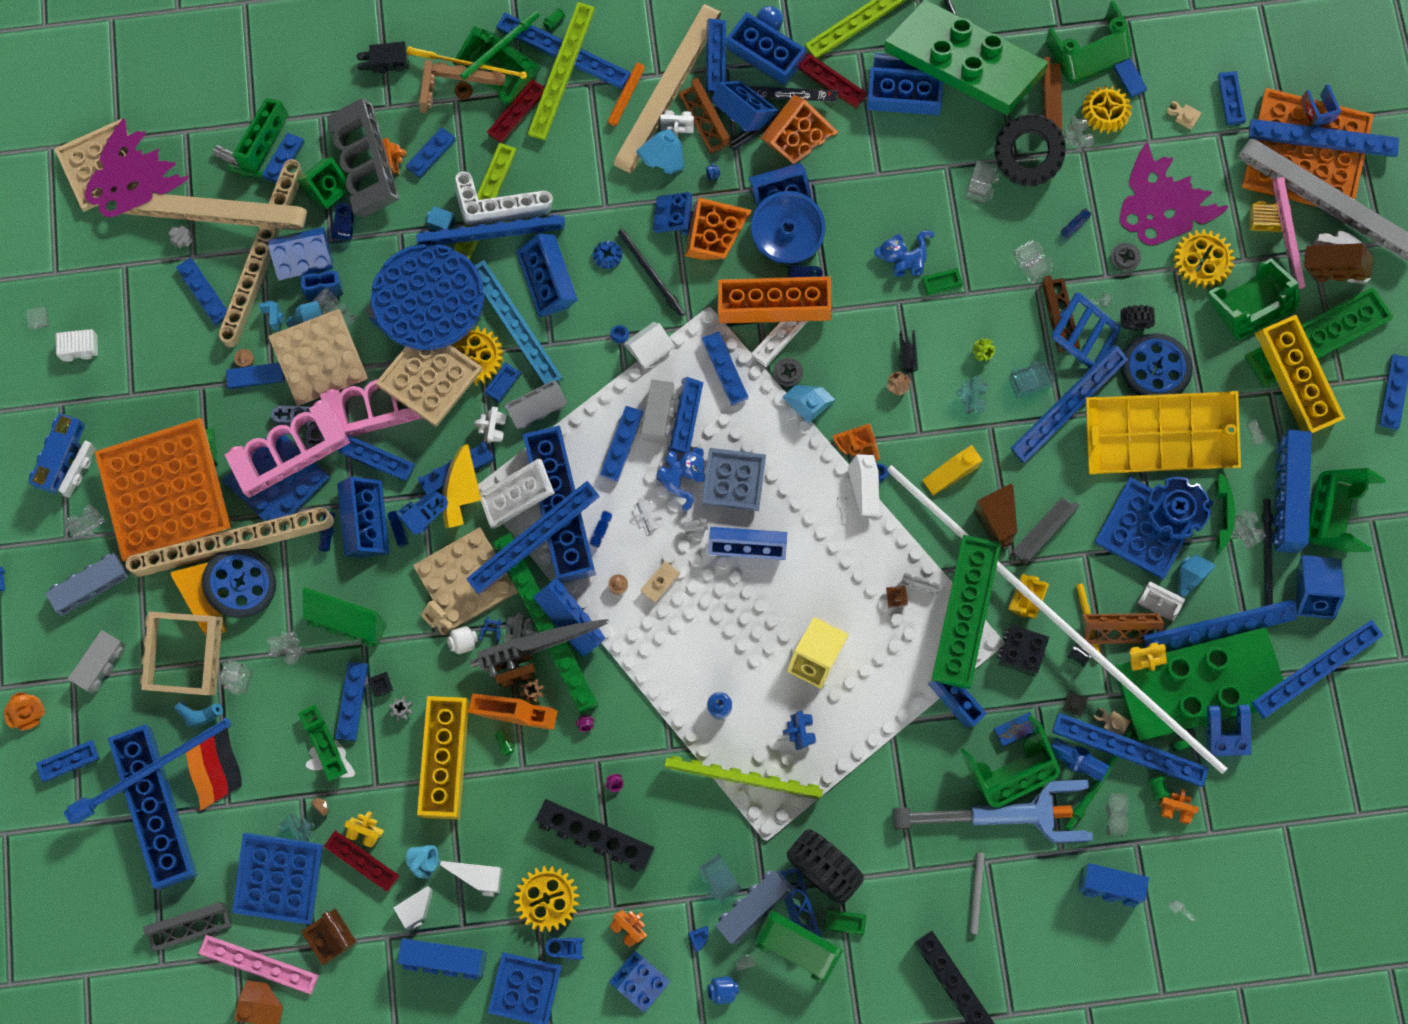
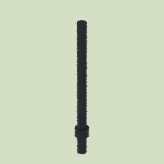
[618,229,686,318]
[1261,499,1273,606]

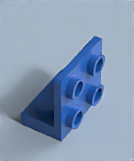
[609,951,670,1012]

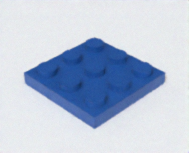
[488,952,562,1024]

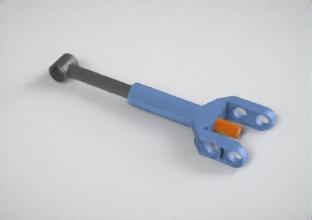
[892,780,1093,843]

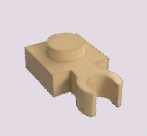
[1167,101,1202,130]
[420,600,453,635]
[1093,708,1130,736]

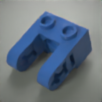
[395,491,448,535]
[1206,705,1251,756]

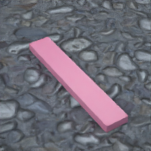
[1273,177,1305,289]
[198,935,319,995]

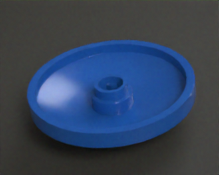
[751,191,825,265]

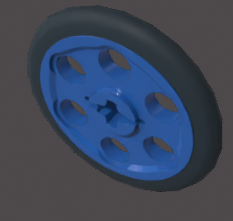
[1121,333,1193,395]
[202,549,276,618]

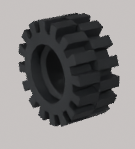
[1120,305,1155,331]

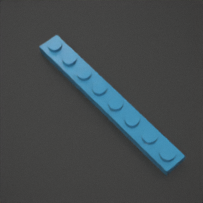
[475,260,563,385]

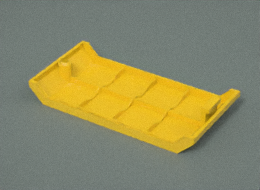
[1085,391,1241,474]

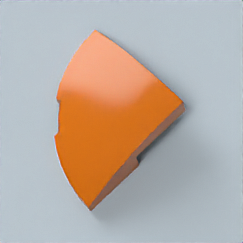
[833,423,880,461]

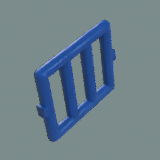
[1051,292,1121,369]

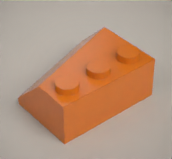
[761,95,838,165]
[685,198,752,260]

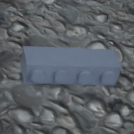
[45,553,130,616]
[715,870,794,944]

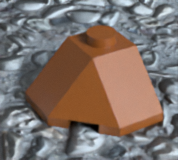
[234,980,283,1024]

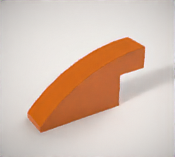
[468,693,558,730]

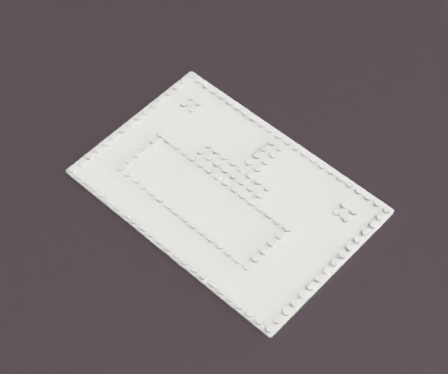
[478,307,1004,841]

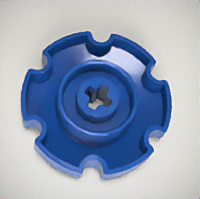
[1147,477,1210,539]

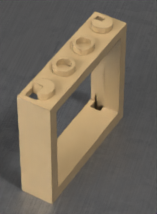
[140,611,223,695]

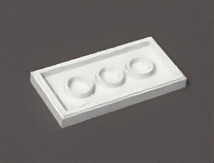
[480,459,554,529]

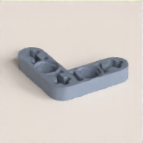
[271,406,325,462]

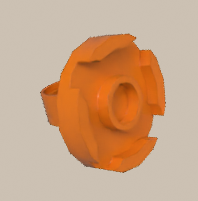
[3,692,45,730]

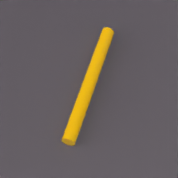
[1076,583,1101,660]

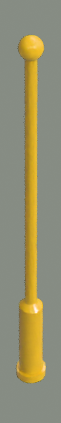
[407,46,527,79]

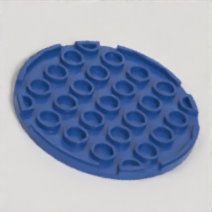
[371,244,484,350]

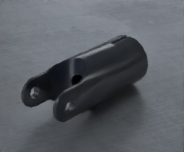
[899,330,918,373]

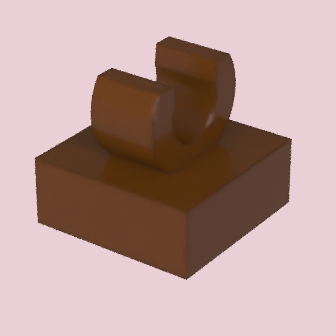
[886,586,908,608]

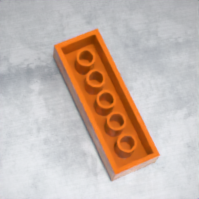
[718,276,832,324]

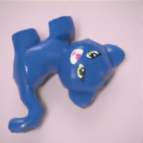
[874,230,934,277]
[656,448,705,511]

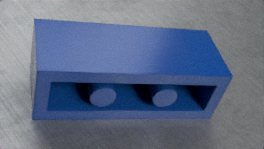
[928,681,987,729]

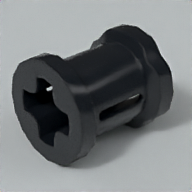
[1068,643,1092,668]

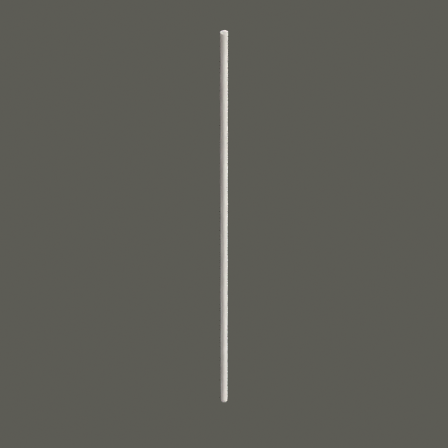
[887,465,1228,774]

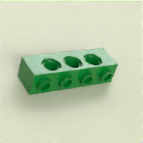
[232,98,289,172]

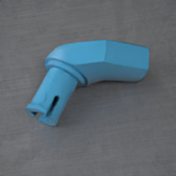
[174,700,223,727]

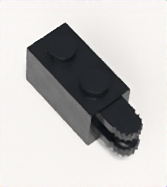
[357,41,409,74]

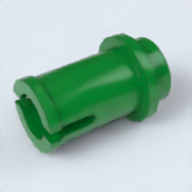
[543,8,566,31]
[494,729,515,756]

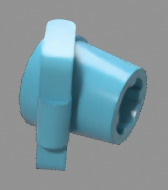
[406,845,440,879]

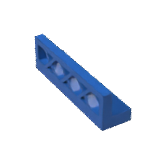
[779,868,822,938]

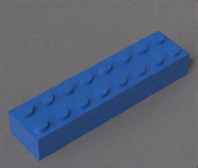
[523,425,596,584]
[108,724,198,890]

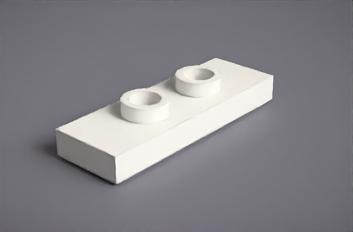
[58,440,96,498]

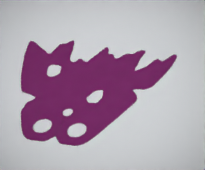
[85,118,189,217]
[1120,143,1228,245]

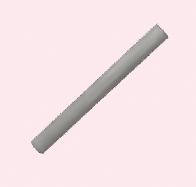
[970,853,985,935]

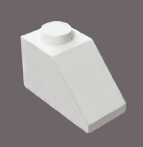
[393,886,433,931]

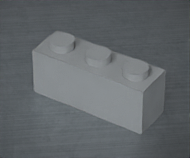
[642,379,677,442]
[504,380,568,429]
[68,630,126,695]

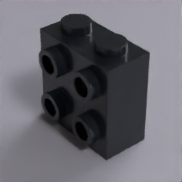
[997,625,1049,677]

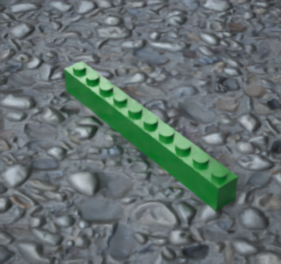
[493,533,598,715]

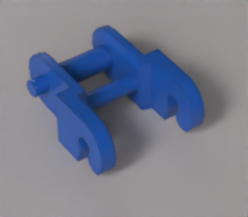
[480,617,503,643]

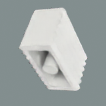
[55,329,98,361]

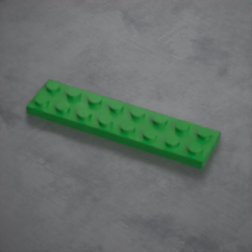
[1244,287,1394,388]
[931,535,1001,689]

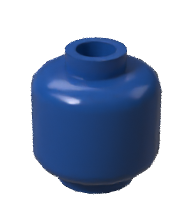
[707,692,732,719]
[707,976,739,1005]

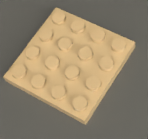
[55,119,139,212]
[268,308,368,406]
[376,345,483,427]
[413,527,518,631]

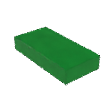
[922,268,963,296]
[824,909,866,935]

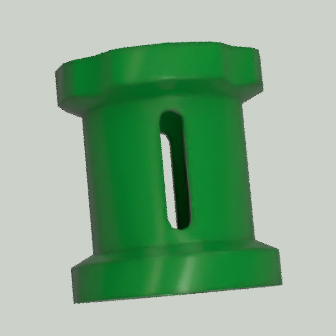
[1148,776,1171,800]

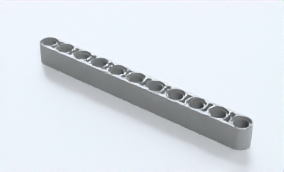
[1239,139,1408,261]

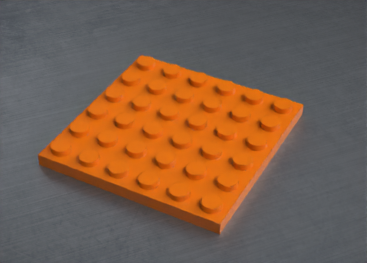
[1241,88,1374,207]
[95,418,231,562]

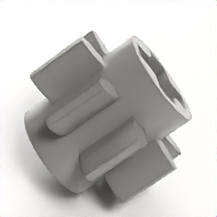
[168,225,192,248]
[389,696,414,722]

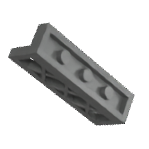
[1012,497,1079,566]
[143,902,232,952]

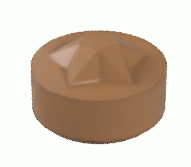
[234,349,254,368]
[609,574,628,595]
[311,797,330,816]

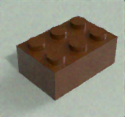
[1304,243,1373,282]

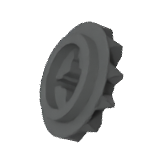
[1111,243,1141,272]
[773,358,803,388]

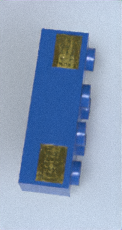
[29,413,86,495]

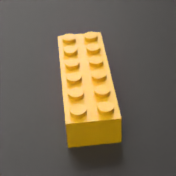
[1255,315,1345,433]
[417,696,469,820]

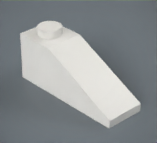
[847,454,879,516]
[440,861,503,897]

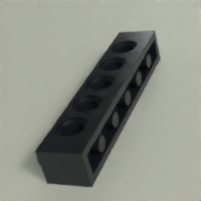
[535,799,655,873]
[914,931,995,1024]

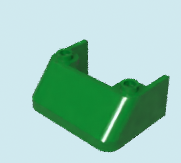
[1045,0,1132,84]
[1308,468,1386,553]
[960,715,1060,807]
[754,910,843,984]

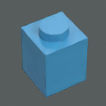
[426,206,456,232]

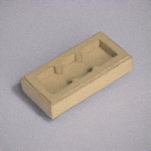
[640,561,680,603]

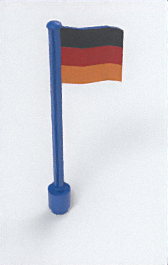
[64,717,242,825]

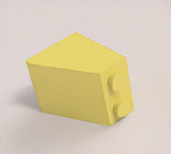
[787,617,849,689]

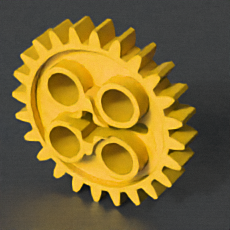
[1173,229,1235,289]
[451,326,504,386]
[514,866,580,933]

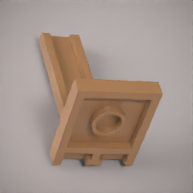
[419,60,505,113]

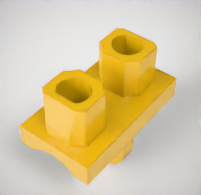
[1129,642,1167,671]
[344,811,385,847]

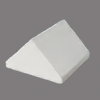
[623,322,675,369]

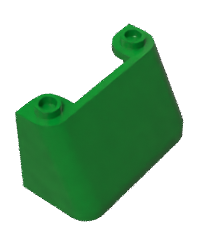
[453,26,542,104]
[1208,258,1299,340]

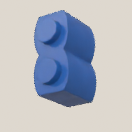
[301,270,343,301]

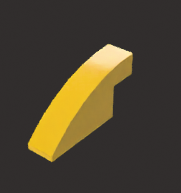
[442,444,481,528]

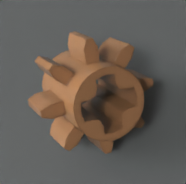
[886,372,911,395]
[520,679,545,704]

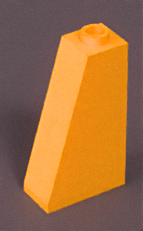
[171,562,227,636]

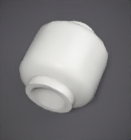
[447,626,478,654]

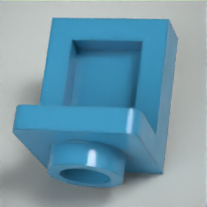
[259,301,284,331]

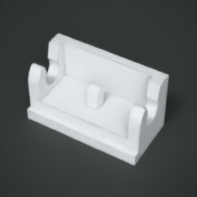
[1137,582,1185,622]

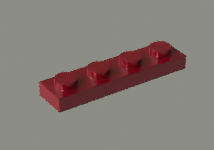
[798,53,867,109]
[487,79,545,144]
[323,830,400,893]

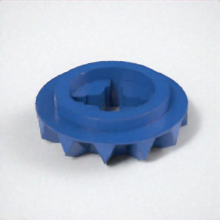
[593,240,622,269]

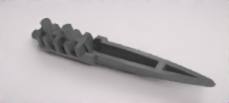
[470,619,610,678]

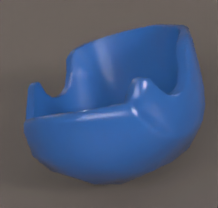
[756,6,783,32]

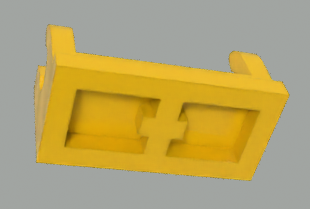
[1008,574,1049,619]

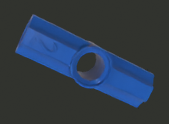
[1051,737,1109,782]

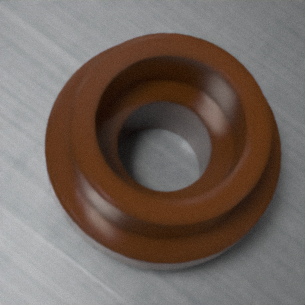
[455,81,473,100]

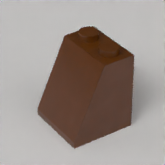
[973,483,1018,550]

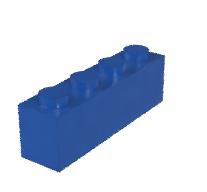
[708,527,788,560]
[533,578,606,657]

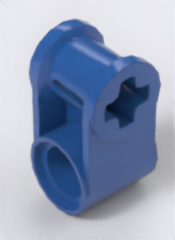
[545,938,585,960]

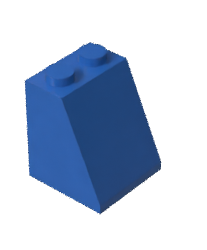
[1296,555,1345,619]

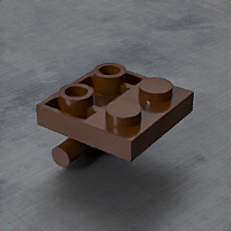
[495,654,537,688]
[301,908,358,966]

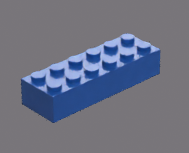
[1273,430,1312,553]

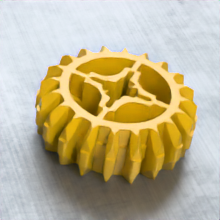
[1081,85,1132,134]

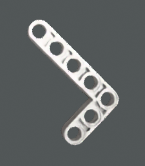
[455,172,553,226]

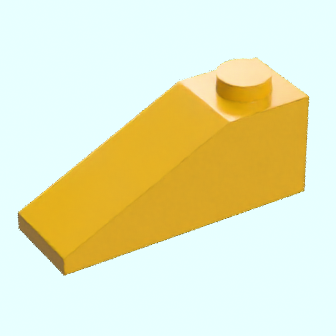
[922,445,983,496]

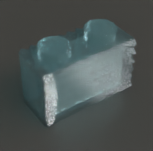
[1009,361,1054,398]
[698,854,741,903]

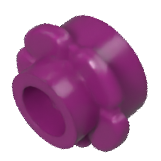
[576,715,595,732]
[605,773,624,792]

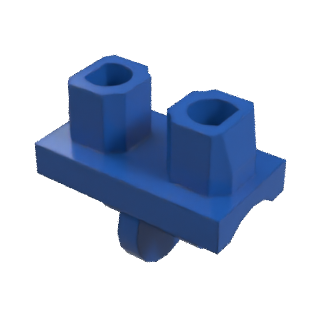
[782,711,816,750]

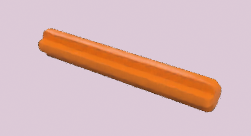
[608,62,645,127]

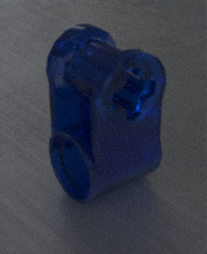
[332,203,354,240]
[788,265,823,278]

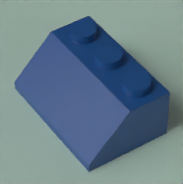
[711,81,779,132]
[748,163,812,208]

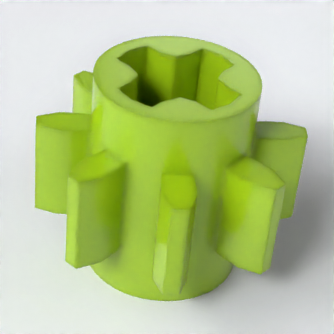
[972,338,996,362]

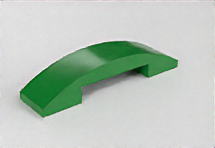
[1215,474,1235,554]
[298,704,348,782]

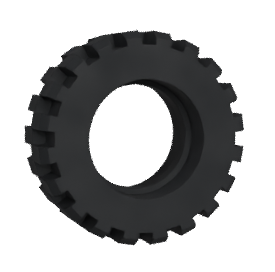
[995,113,1066,187]
[787,829,864,904]

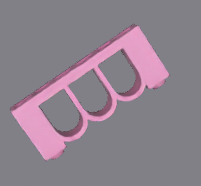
[320,380,422,437]
[224,399,350,498]

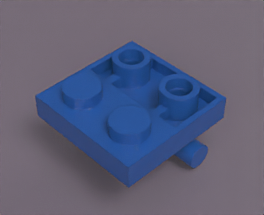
[653,192,693,235]

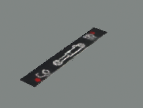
[749,86,838,102]

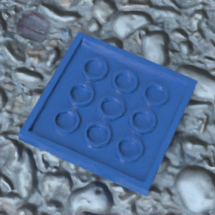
[222,435,331,521]
[1094,477,1186,580]
[232,832,324,925]

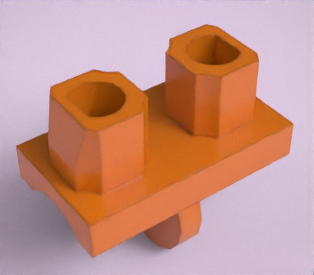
[382,138,407,175]
[1159,789,1199,824]
[610,909,648,947]

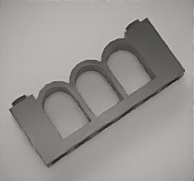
[327,98,400,218]

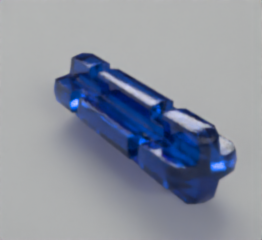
[1061,209,1091,239]
[387,510,408,547]
[590,511,612,548]

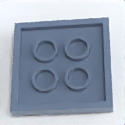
[702,448,766,511]

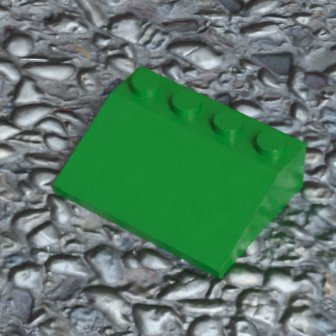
[303,587,387,647]

